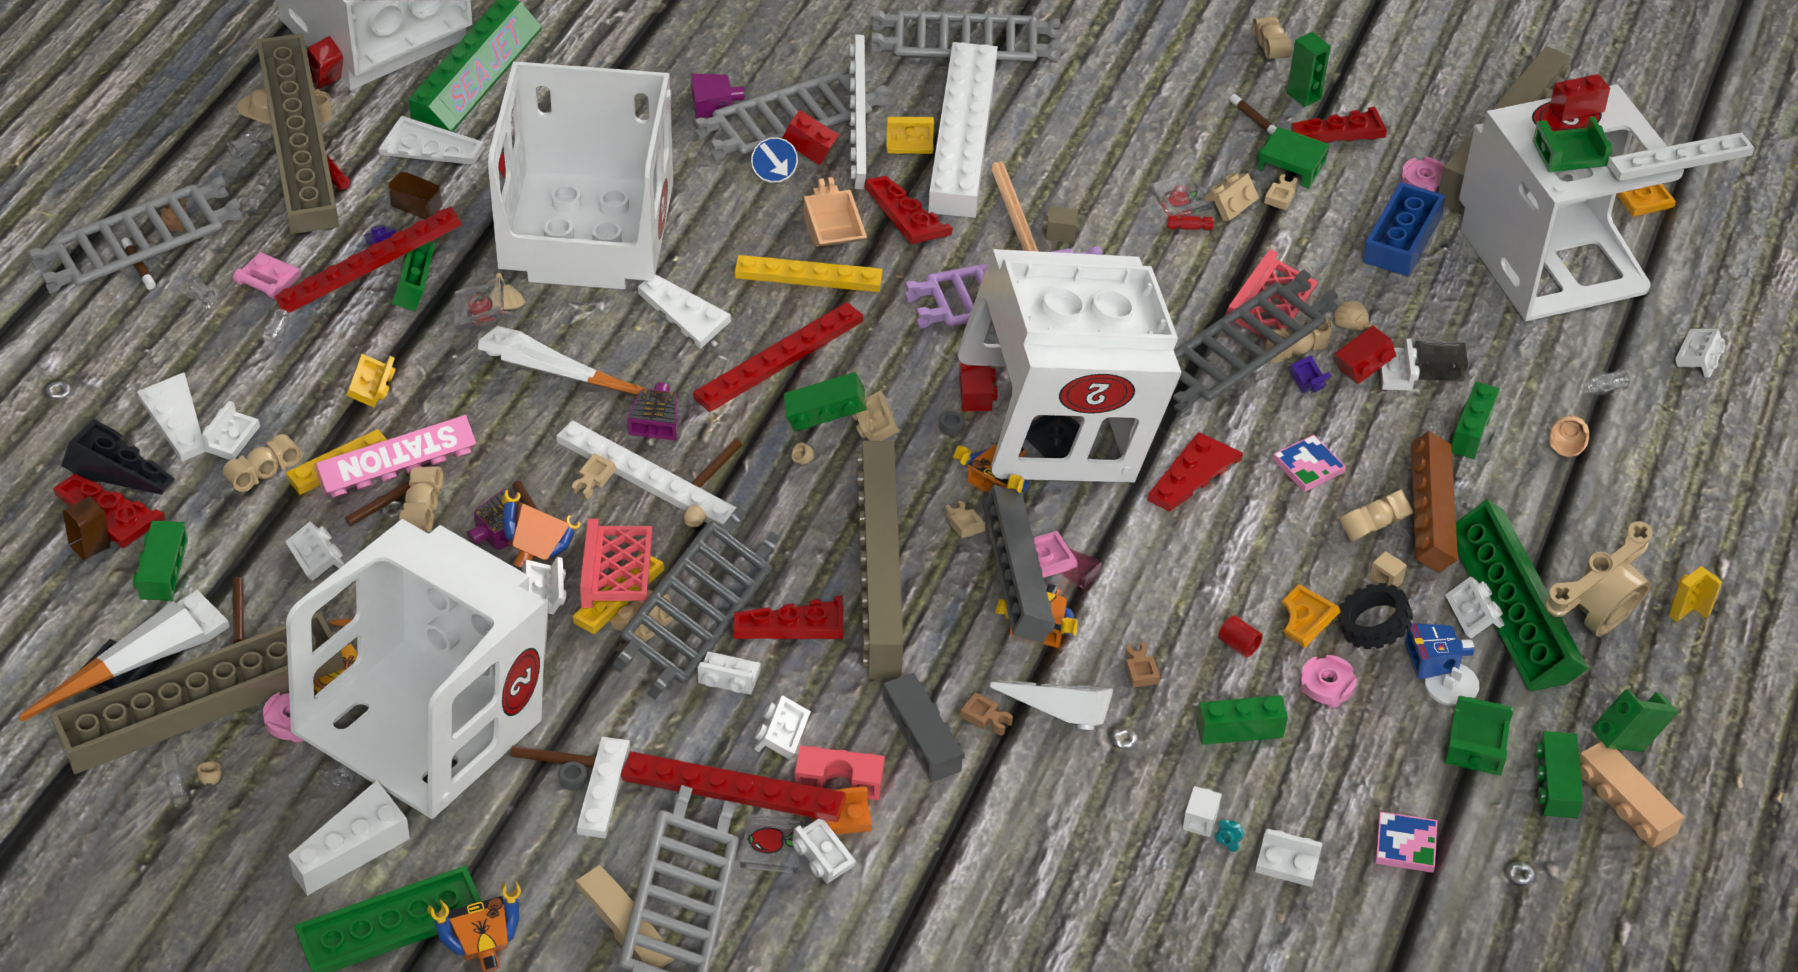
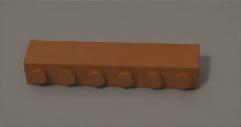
[1411,431,1458,573]

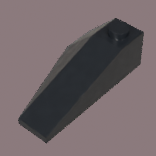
[61,419,175,495]

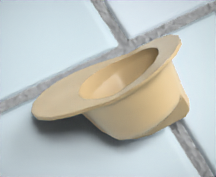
[237,88,271,125]

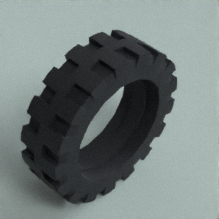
[1337,583,1413,649]

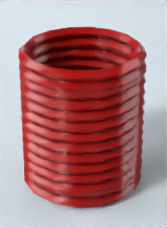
[1218,615,1263,658]

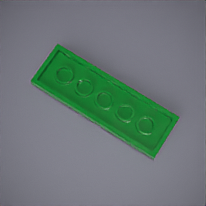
[294,865,481,972]

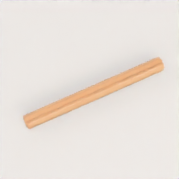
[992,161,1039,252]

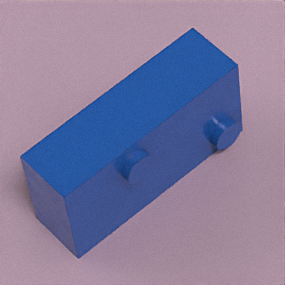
[1364,182,1445,276]

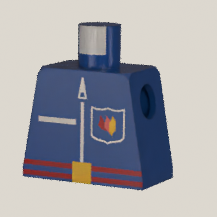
[1404,623,1474,679]

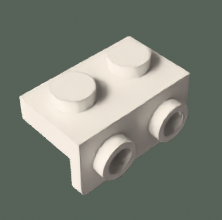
[1379,338,1419,391]
[202,401,260,460]
[522,557,567,615]
[792,819,856,884]

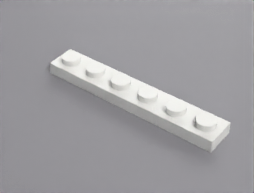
[1607,133,1754,181]

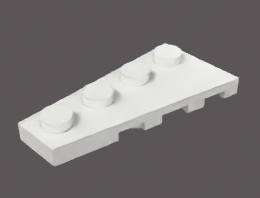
[379,116,485,165]
[638,274,731,349]
[137,372,206,462]

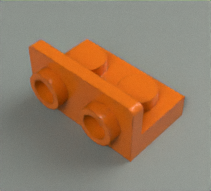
[811,786,872,835]

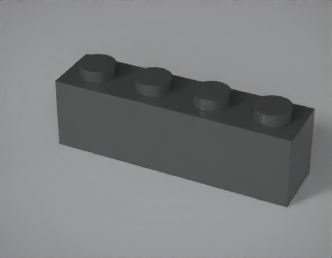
[883,673,965,782]

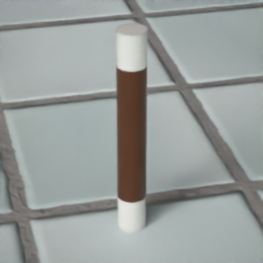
[1230,94,1277,135]
[121,238,156,290]

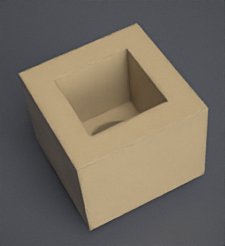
[1369,551,1407,587]

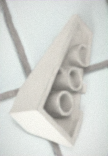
[990,680,1113,730]

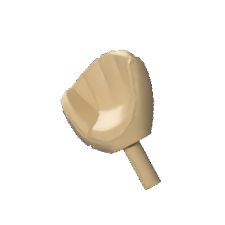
[489,273,526,312]
[1334,301,1378,330]

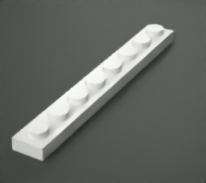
[849,35,866,190]
[556,420,737,527]

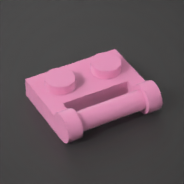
[233,252,301,299]

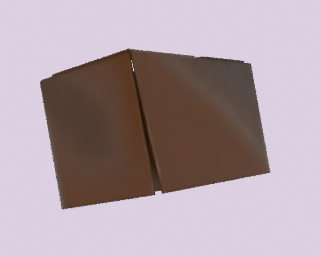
[388,172,442,219]
[63,496,110,560]

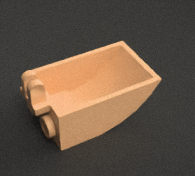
[804,177,867,247]

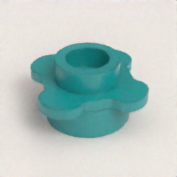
[1214,819,1244,852]

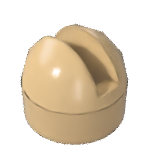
[792,443,814,465]
[684,504,707,528]
[197,761,221,786]

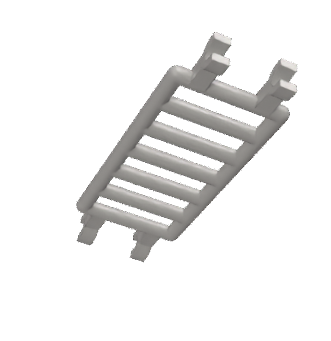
[871,10,1060,62]
[695,64,889,161]
[28,176,243,294]
[619,785,739,972]

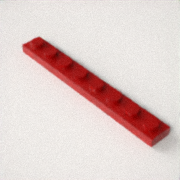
[274,206,462,316]
[693,302,863,413]
[621,751,847,822]

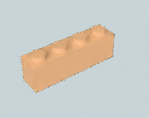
[1579,742,1684,848]

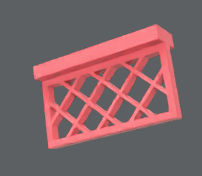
[1225,249,1318,339]
[580,519,653,608]

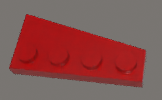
[1291,106,1387,143]
[864,176,953,244]
[1147,432,1243,512]
[53,474,165,549]
[734,595,843,639]

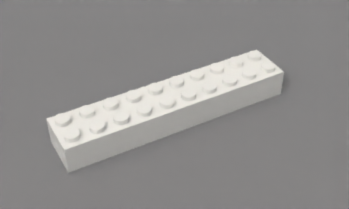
[928,42,998,218]

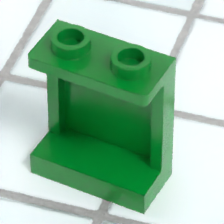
[1533,117,1612,172]
[1256,127,1330,189]
[1591,689,1679,752]
[1445,696,1514,776]

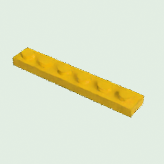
[735,255,883,292]

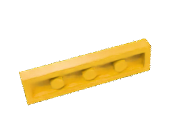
[286,429,387,495]
[572,553,665,635]

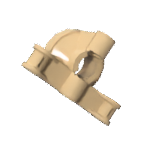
[1545,521,1653,637]

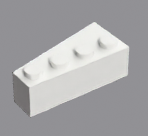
[288,780,410,896]

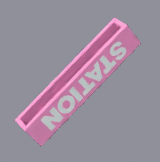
[314,415,476,498]

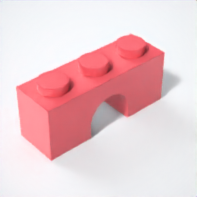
[795,746,885,800]

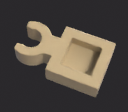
[1264,174,1297,210]
[572,453,617,499]
[945,501,985,538]

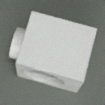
[1183,786,1222,837]

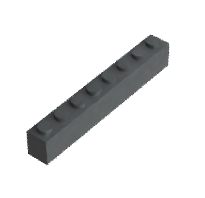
[983,485,1055,643]

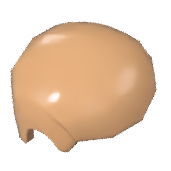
[1550,415,1589,457]

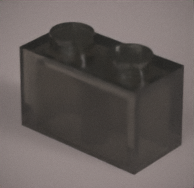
[1414,341,1468,381]

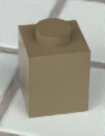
[1042,206,1078,243]

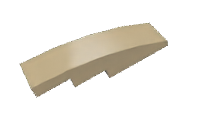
[576,865,675,969]

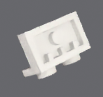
[1675,329,1725,377]
[285,521,344,581]
[1445,577,1504,638]
[698,651,761,695]
[754,695,811,759]
[1255,829,1322,887]

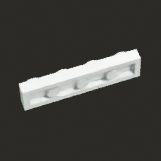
[577,737,630,839]

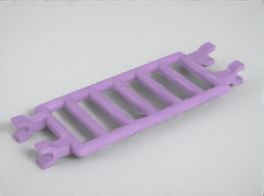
[905,246,1103,329]

